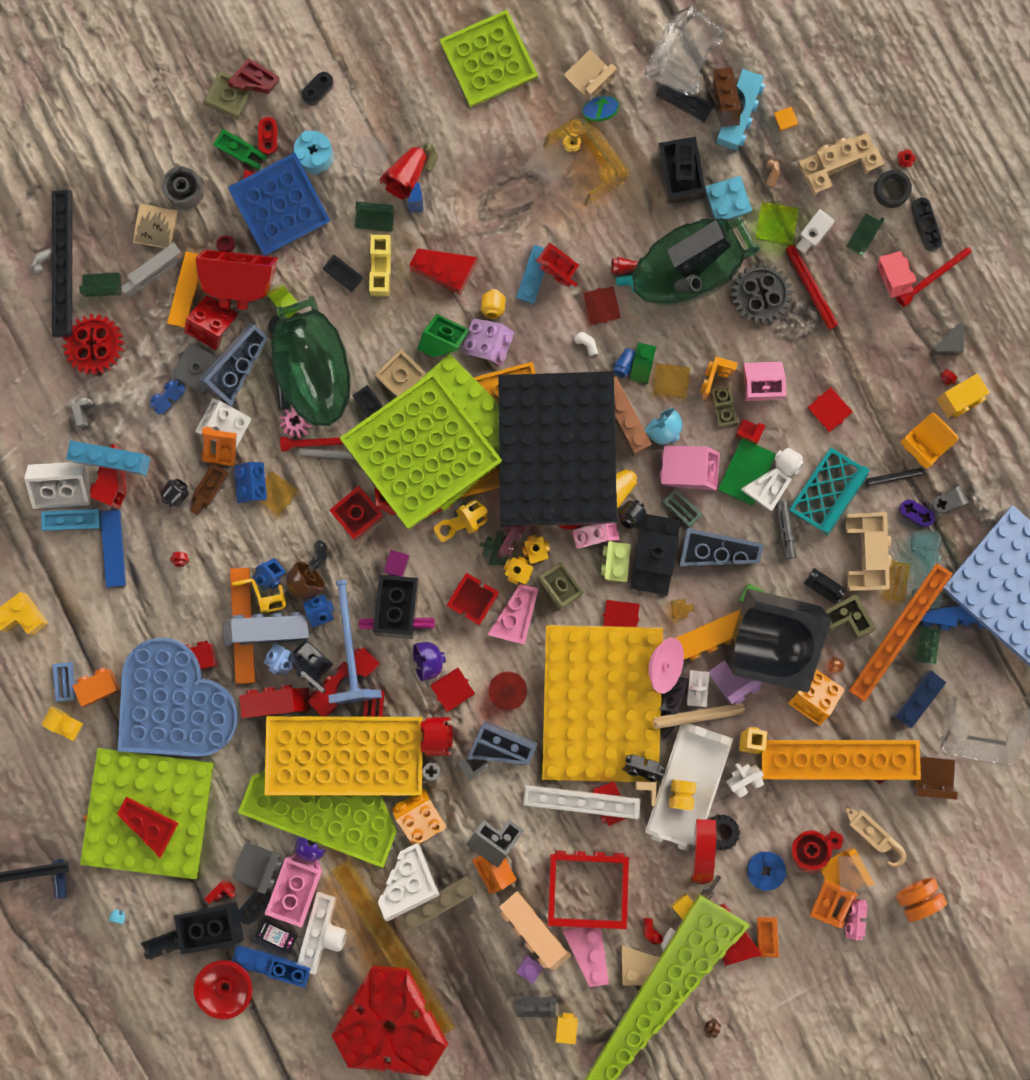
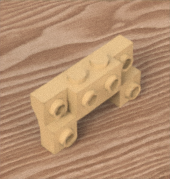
[797,133,884,196]
[845,512,892,591]

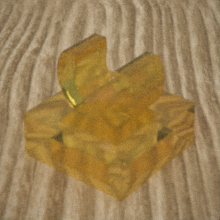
[670,599,694,620]

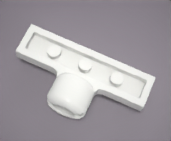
[297,892,347,974]

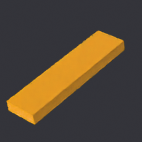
[167,251,199,328]

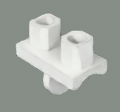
[687,670,710,707]
[726,763,764,798]

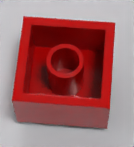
[329,486,385,542]

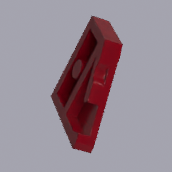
[228,58,280,94]

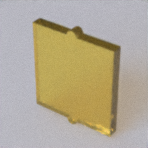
[653,363,690,399]
[261,470,298,516]

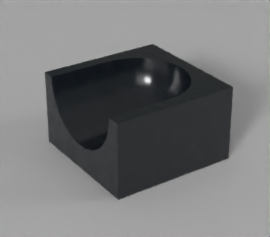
[725,588,832,693]

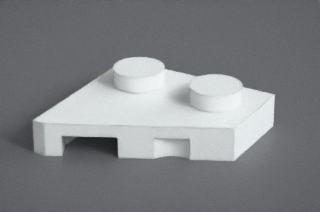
[741,468,792,511]

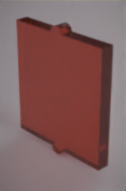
[583,286,621,325]

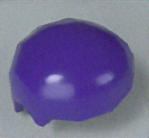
[295,837,325,862]

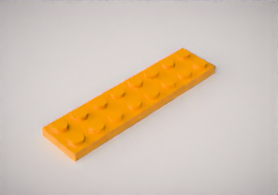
[762,740,921,780]

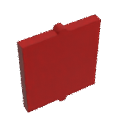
[807,387,853,432]
[603,600,640,627]
[430,668,475,712]

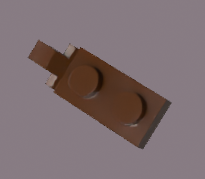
[190,463,230,516]

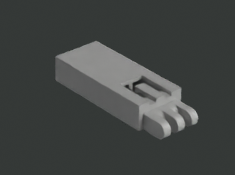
[121,242,184,297]

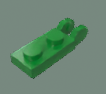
[213,129,267,171]

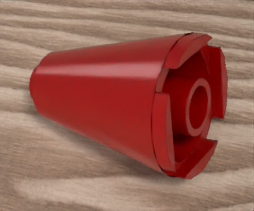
[380,147,426,200]

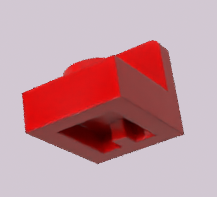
[204,880,237,904]

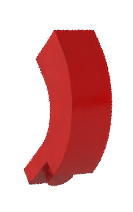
[691,819,716,885]

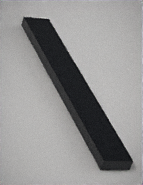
[52,189,73,338]

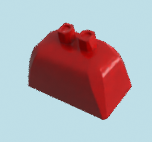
[196,249,278,310]

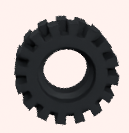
[710,814,740,850]

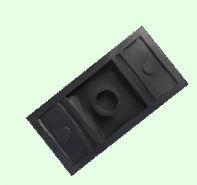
[630,514,681,596]

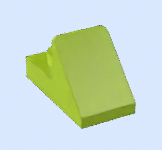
[266,282,302,320]

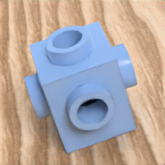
[263,643,293,676]

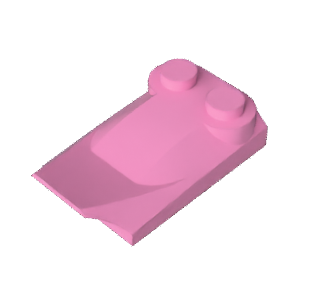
[265,853,322,927]

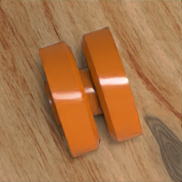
[895,877,947,922]

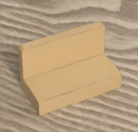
[634,781,656,807]

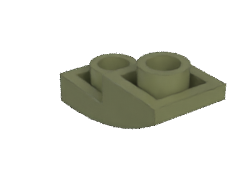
[711,386,738,429]

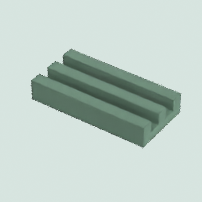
[662,488,703,528]

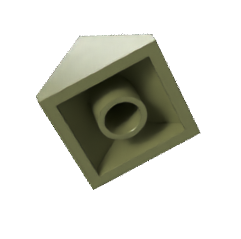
[537,562,584,610]

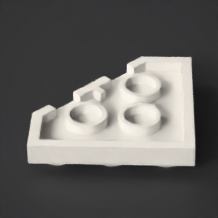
[378,843,439,921]

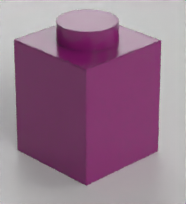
[384,550,410,577]

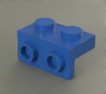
[234,462,267,503]

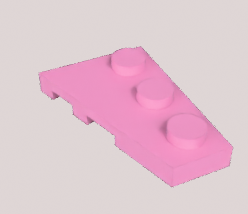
[487,584,539,645]
[562,927,609,987]

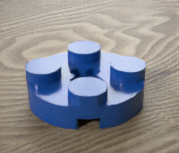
[747,851,786,891]

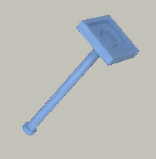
[328,580,382,703]

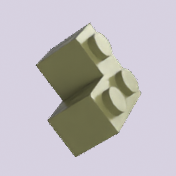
[825,595,875,641]

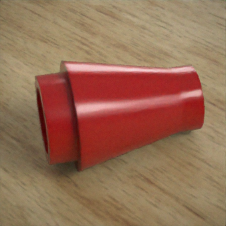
[611,256,640,275]

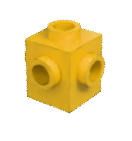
[521,534,550,565]
[504,556,535,585]

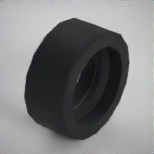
[874,170,912,208]

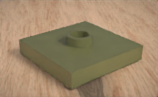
[204,71,253,119]

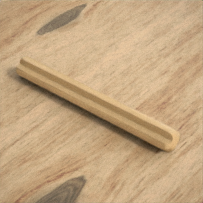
[653,703,745,729]

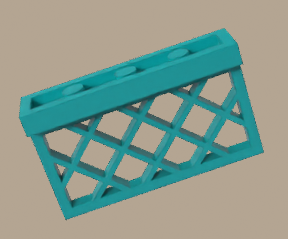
[789,447,870,536]

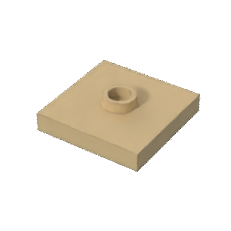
[374,349,426,397]

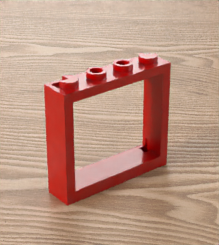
[548,850,629,929]

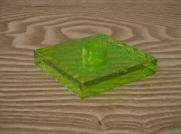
[755,202,799,246]

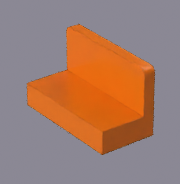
[472,855,516,894]

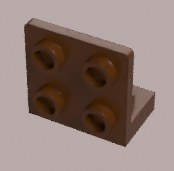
[913,757,958,800]

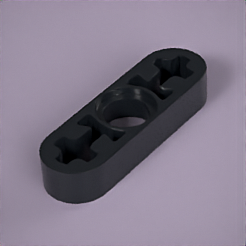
[912,197,942,252]

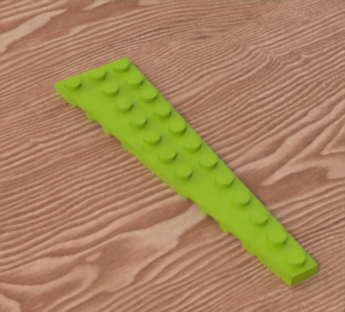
[584,894,750,1080]

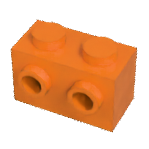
[72,667,121,707]

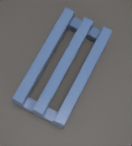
[52,662,76,703]

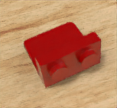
[536,243,579,288]

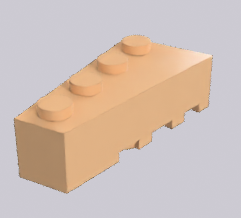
[500,892,572,971]

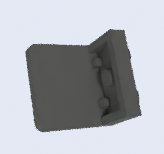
[232,843,283,894]

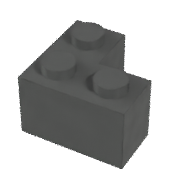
[466,819,524,868]

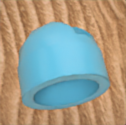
[108,909,125,924]

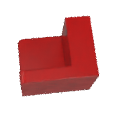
[735,419,766,445]

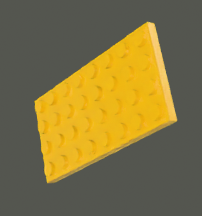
[265,716,423,795]

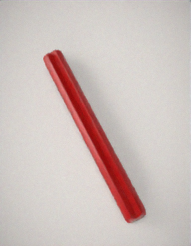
[785,244,838,330]

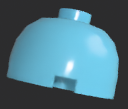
[645,408,683,445]

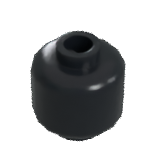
[160,478,189,507]
[618,500,647,529]

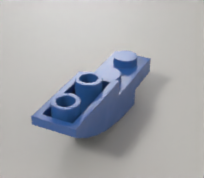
[919,606,986,631]
[232,945,311,988]

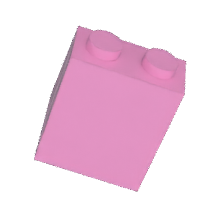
[659,446,720,491]

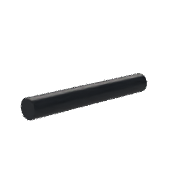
[866,467,924,486]

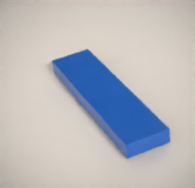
[100,510,127,588]

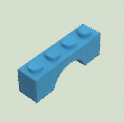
[66,440,151,476]

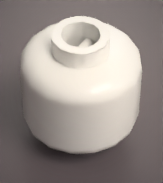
[774,448,804,476]

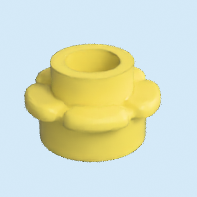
[563,134,581,152]

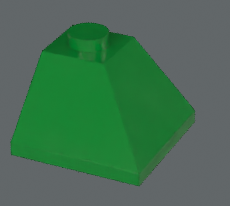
[417,314,470,357]

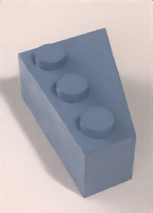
[468,720,538,765]

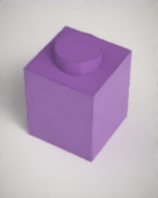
[517,953,543,983]

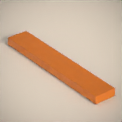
[230,568,256,684]

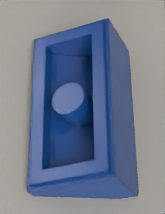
[407,182,424,213]

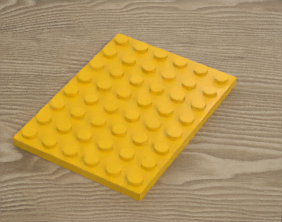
[542,625,663,783]

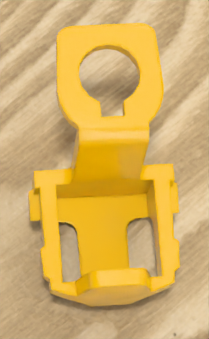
[433,500,488,542]
[232,579,286,614]

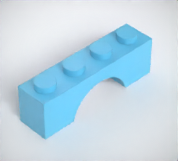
[716,69,765,151]

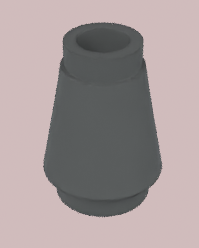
[674,275,702,294]

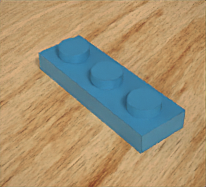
[516,245,545,304]
[41,509,101,531]

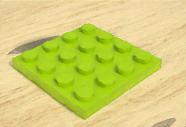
[439,10,538,108]

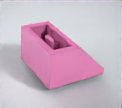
[744,362,786,401]

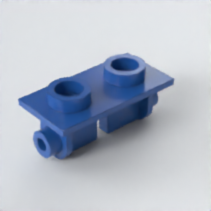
[149,379,186,415]

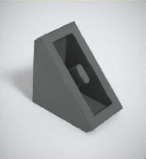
[930,322,964,355]

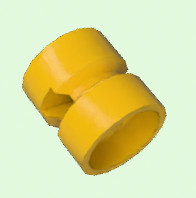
[668,779,697,810]

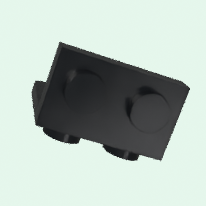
[289,639,333,693]

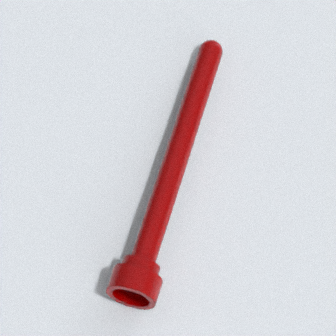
[896,247,972,308]
[280,436,344,452]

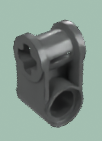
[929,486,969,516]

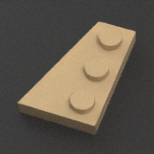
[621,945,660,986]

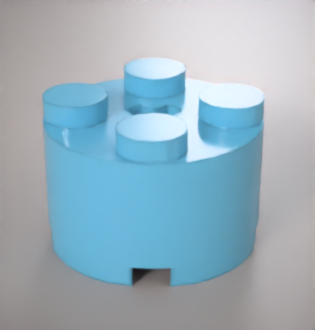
[294,131,334,174]

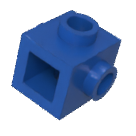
[252,558,286,592]
[303,594,335,628]

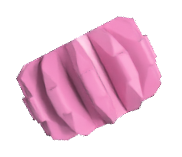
[280,406,312,438]

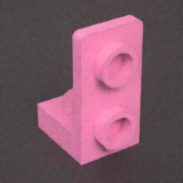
[573,524,620,549]

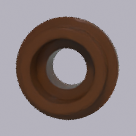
[704,1018,721,1038]

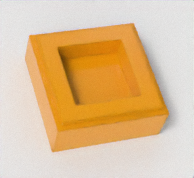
[773,107,798,132]

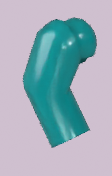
[615,275,642,293]

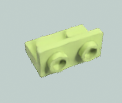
[601,541,631,583]

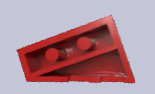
[409,248,478,295]
[239,685,311,718]

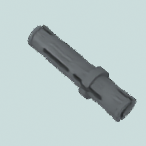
[776,501,797,559]

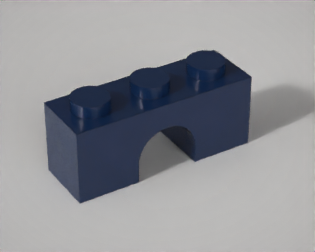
[891,670,947,729]

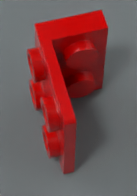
[184,296,238,350]

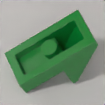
[629,342,657,384]

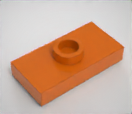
[757,916,779,958]

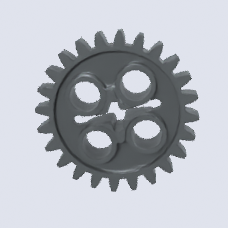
[730,263,793,325]

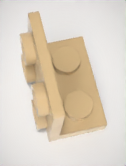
[564,50,617,101]

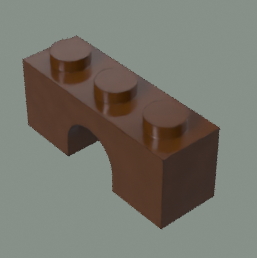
[712,67,741,127]

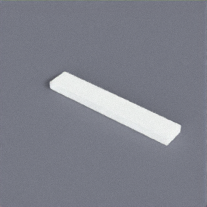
[524,785,641,819]

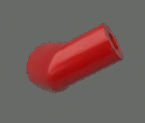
[643,918,663,945]

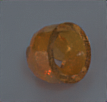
[828,657,845,673]

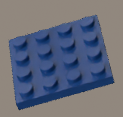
[227,153,331,256]

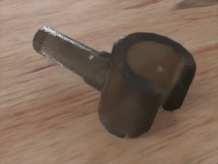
[700,875,721,900]

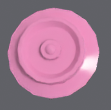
[649,638,684,693]

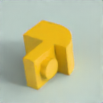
[41,706,84,741]

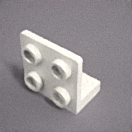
[195,399,251,447]

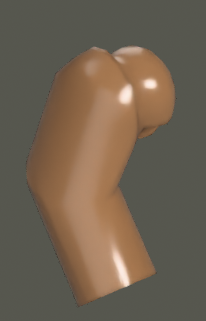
[765,159,780,188]

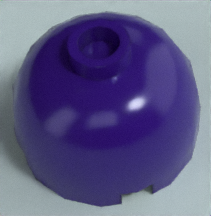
[413,642,446,681]

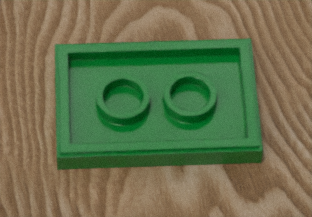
[718,438,776,506]

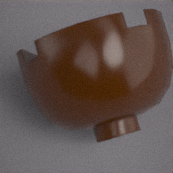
[286,561,325,599]

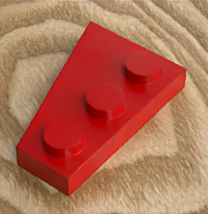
[117,796,179,858]
[719,903,763,966]

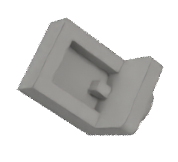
[71,398,94,429]

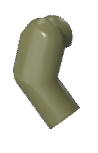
[422,143,438,172]

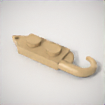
[845,808,906,868]

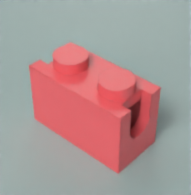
[878,251,916,298]

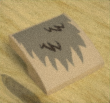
[133,204,178,248]

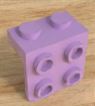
[461,319,514,367]
[709,660,763,705]

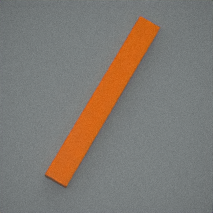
[849,563,953,702]

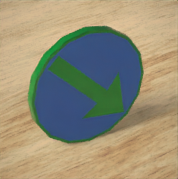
[582,96,619,122]

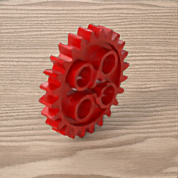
[62,314,125,376]

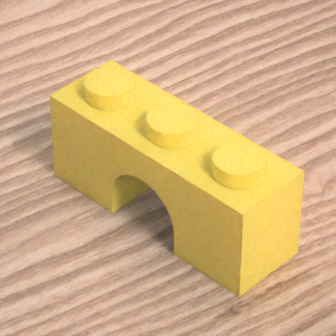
[369,235,392,297]

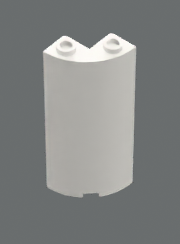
[645,723,733,851]

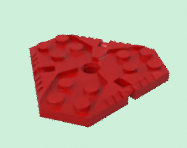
[331,965,448,1076]

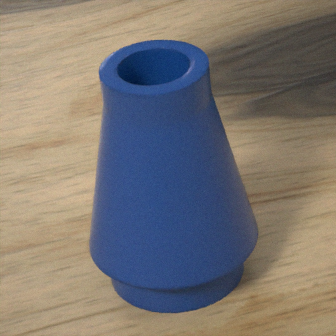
[613,348,635,378]

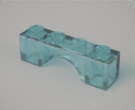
[911,531,942,609]

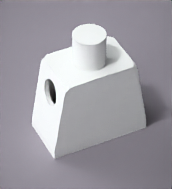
[796,209,835,254]

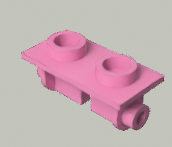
[845,899,868,941]

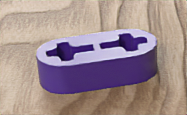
[899,500,935,527]

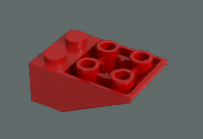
[89,444,127,510]

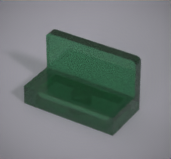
[355,201,395,232]
[846,213,884,256]
[79,272,122,297]

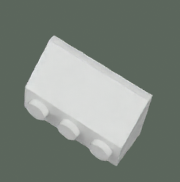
[24,462,90,509]

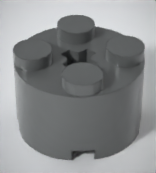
[162,166,204,210]

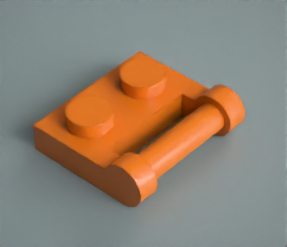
[201,427,237,466]
[810,880,858,928]

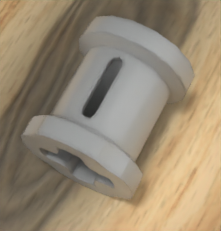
[422,762,441,780]

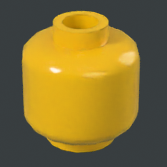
[480,289,506,319]

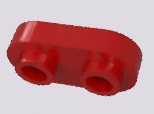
[258,117,278,156]

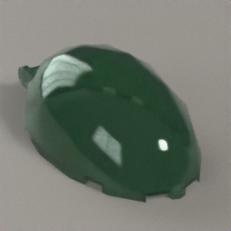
[632,217,760,306]
[271,295,352,426]

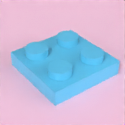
[706,176,752,223]

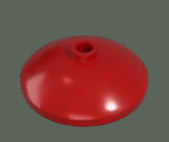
[193,960,253,1019]

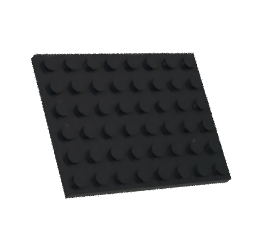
[498,371,618,527]

